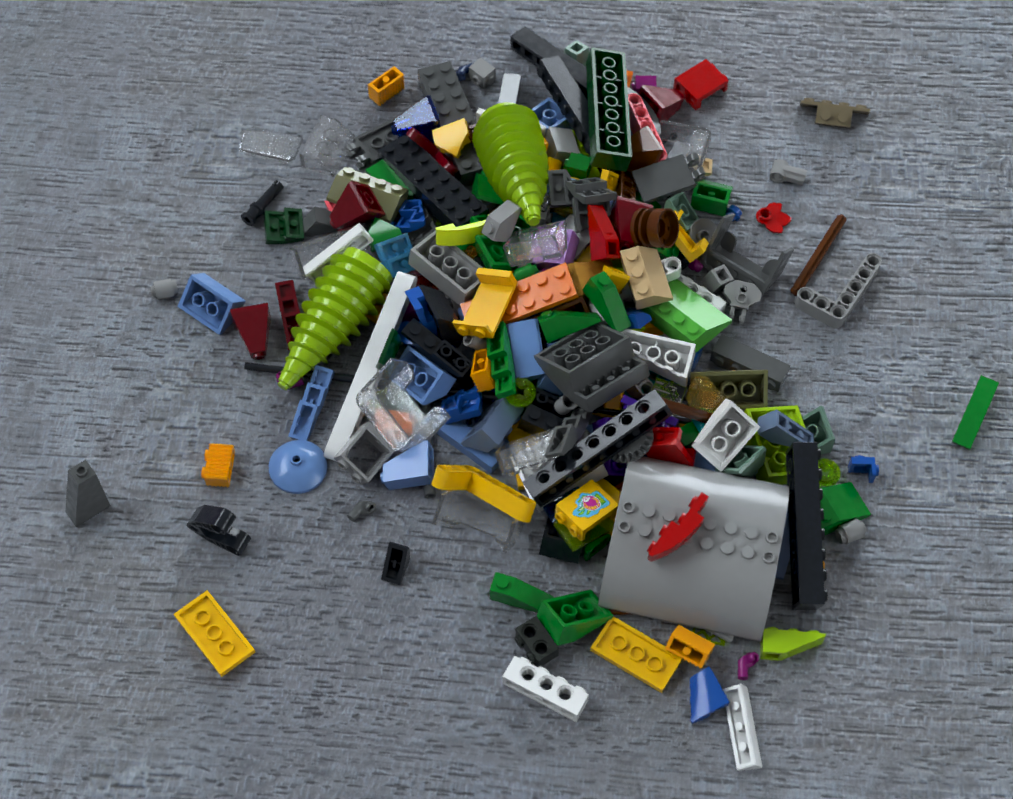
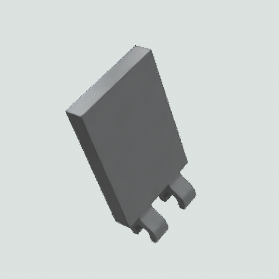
[346,117,408,170]
[632,152,706,204]

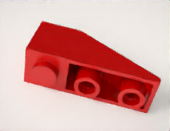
[587,205,620,261]

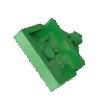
[367,217,402,253]

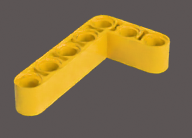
[431,465,537,523]

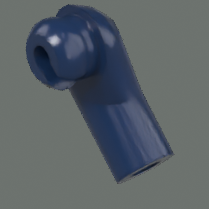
[455,63,473,82]

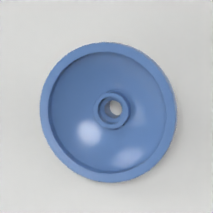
[269,440,327,494]

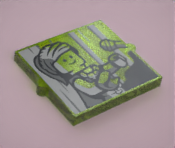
[652,377,687,415]

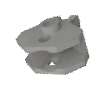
[722,280,762,324]

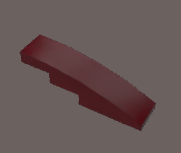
[275,280,300,351]

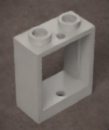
[334,422,397,485]

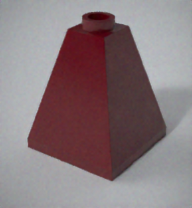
[638,85,684,127]
[329,181,386,229]
[609,196,653,250]
[230,303,271,360]

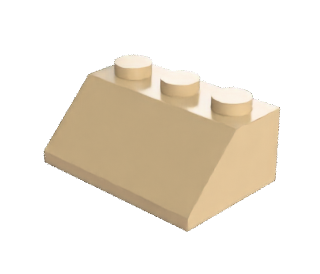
[620,246,673,310]

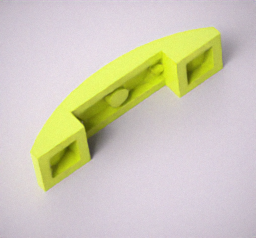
[435,214,489,246]

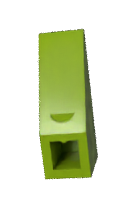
[760,627,826,661]

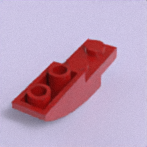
[647,492,709,562]

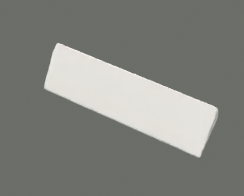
[303,223,374,283]
[723,684,762,771]

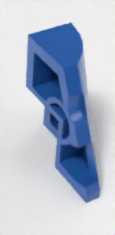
[396,199,426,233]
[405,286,438,335]
[625,307,652,329]
[440,383,482,424]
[690,666,730,724]

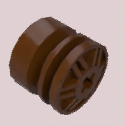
[630,208,679,248]

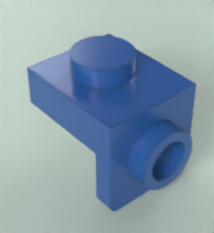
[848,455,879,483]

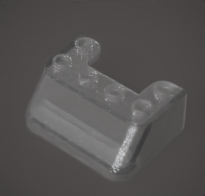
[356,358,451,452]

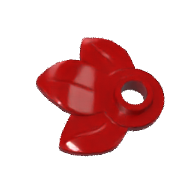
[756,203,792,233]

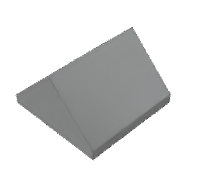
[544,127,581,165]

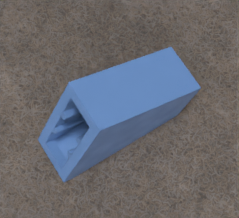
[380,440,434,490]

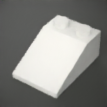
[691,399,760,472]

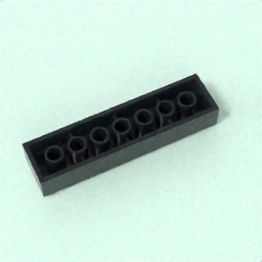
[377,134,489,227]
[786,442,828,610]

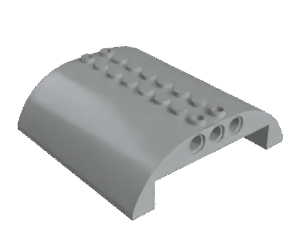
[598,456,789,641]

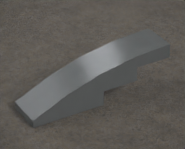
[544,408,593,458]

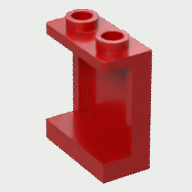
[673,59,729,111]
[646,427,696,466]

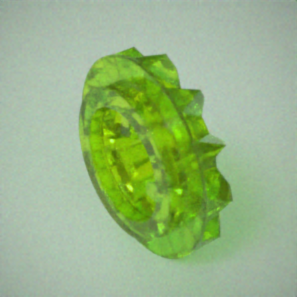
[505,377,536,407]
[818,458,841,487]

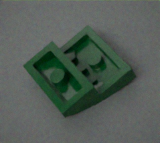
[264,208,304,244]
[376,328,402,378]

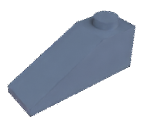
[758,409,814,447]

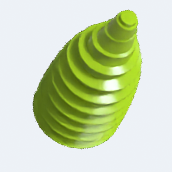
[472,102,549,226]
[278,247,393,391]

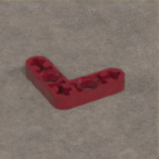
[406,127,459,177]

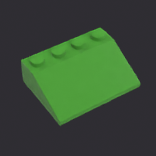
[640,279,732,353]

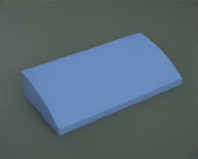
[432,415,511,475]

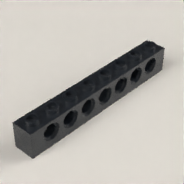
[523,389,673,508]

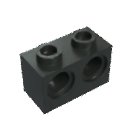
[514,616,559,667]

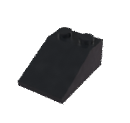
[539,502,584,564]

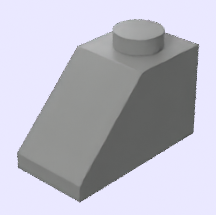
[481,200,522,242]

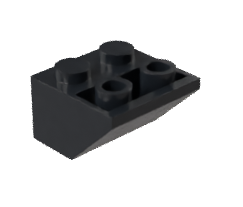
[517,387,569,440]

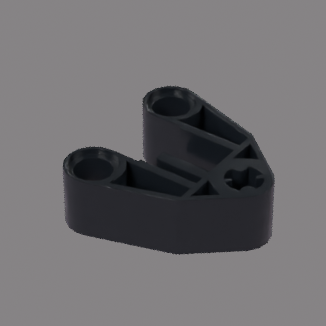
[186,505,251,556]

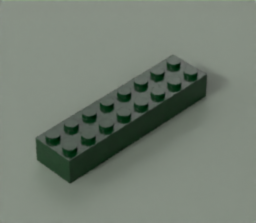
[586,47,632,172]

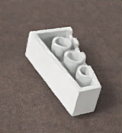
[621,329,696,388]

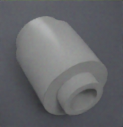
[150,278,178,300]
[835,519,867,544]

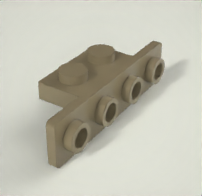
[799,98,871,128]

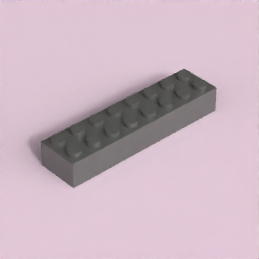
[418,61,483,187]

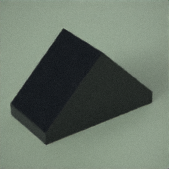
[381,542,410,585]

